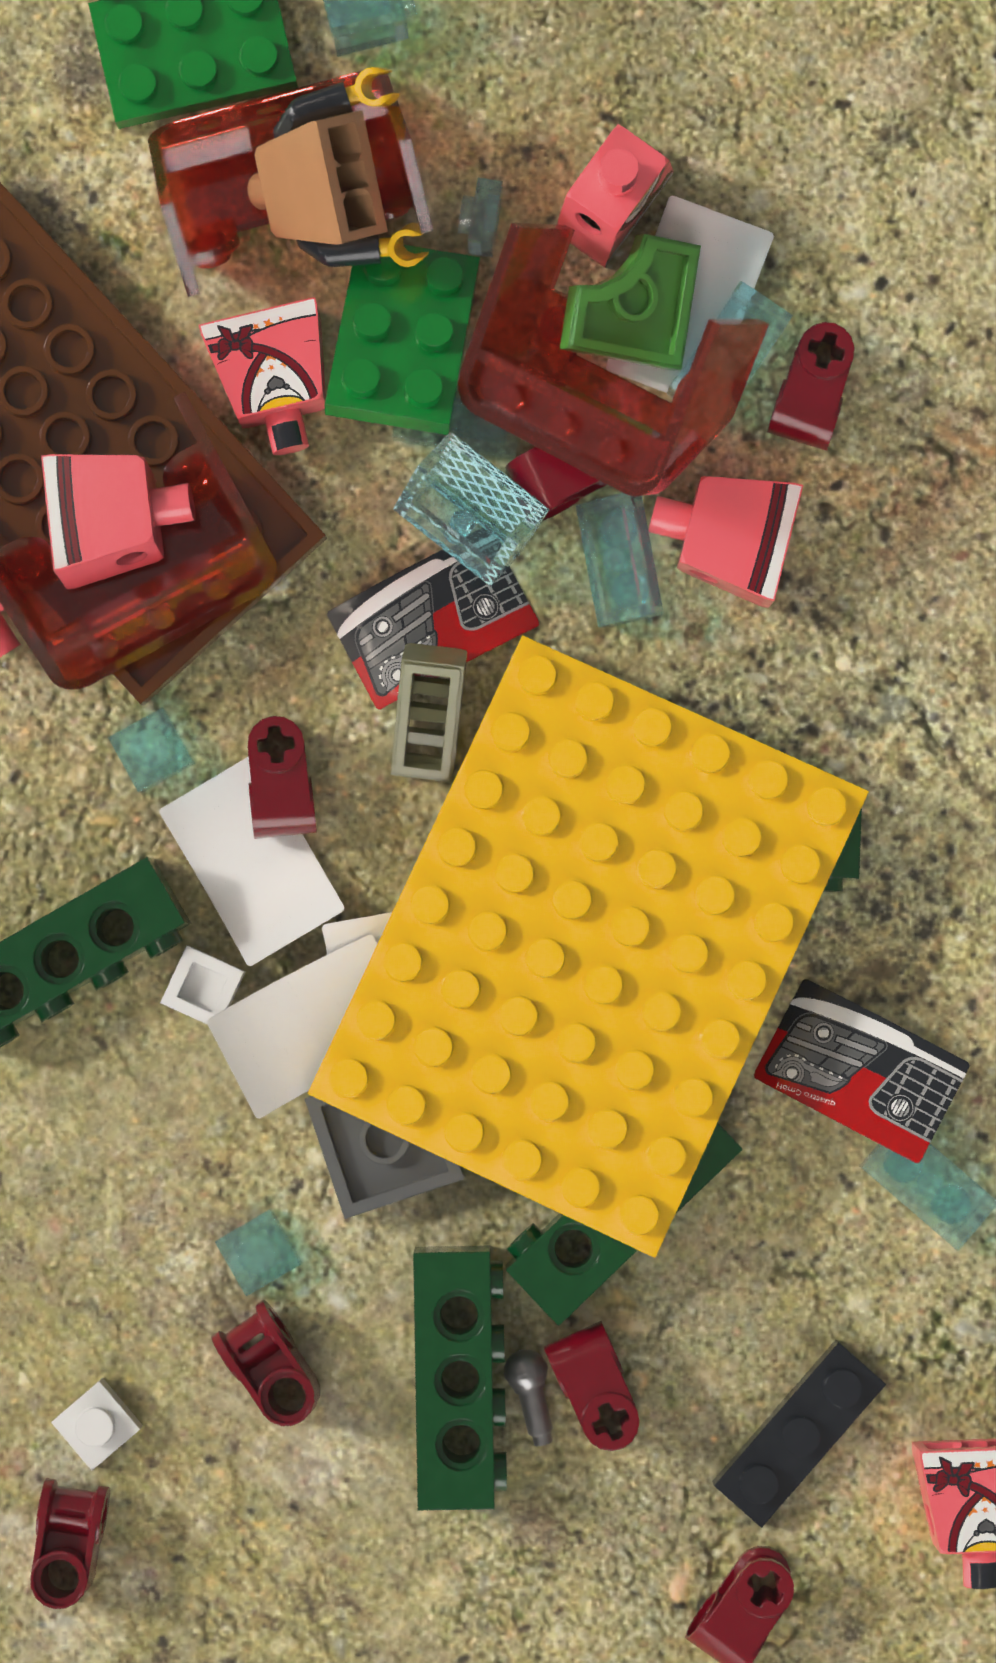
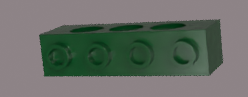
[0,857,192,1048]
[506,1122,743,1326]
[413,1245,507,1511]

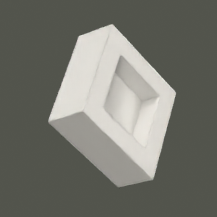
[160,946,246,1025]
[51,1378,143,1471]

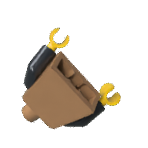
[247,67,429,267]

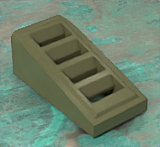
[390,643,468,782]

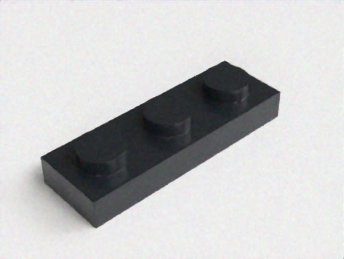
[712,1340,886,1528]

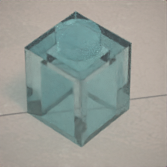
[323,0,417,57]

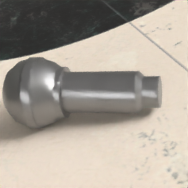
[504,1350,553,1446]

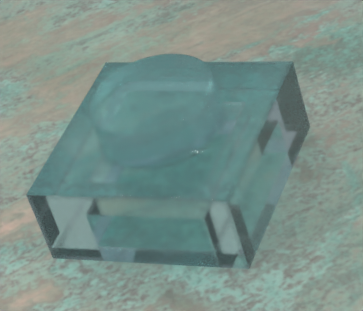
[458,177,503,258]
[108,707,195,793]
[215,1208,302,1296]

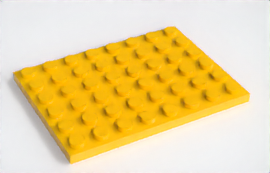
[307,635,869,1258]

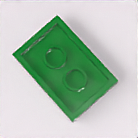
[88,0,298,129]
[325,245,480,435]

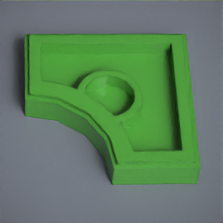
[560,234,701,371]

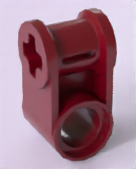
[767,322,855,451]
[505,420,628,523]
[247,716,317,839]
[211,1300,320,1426]
[544,1321,640,1451]
[30,1478,110,1609]
[685,1546,794,1663]

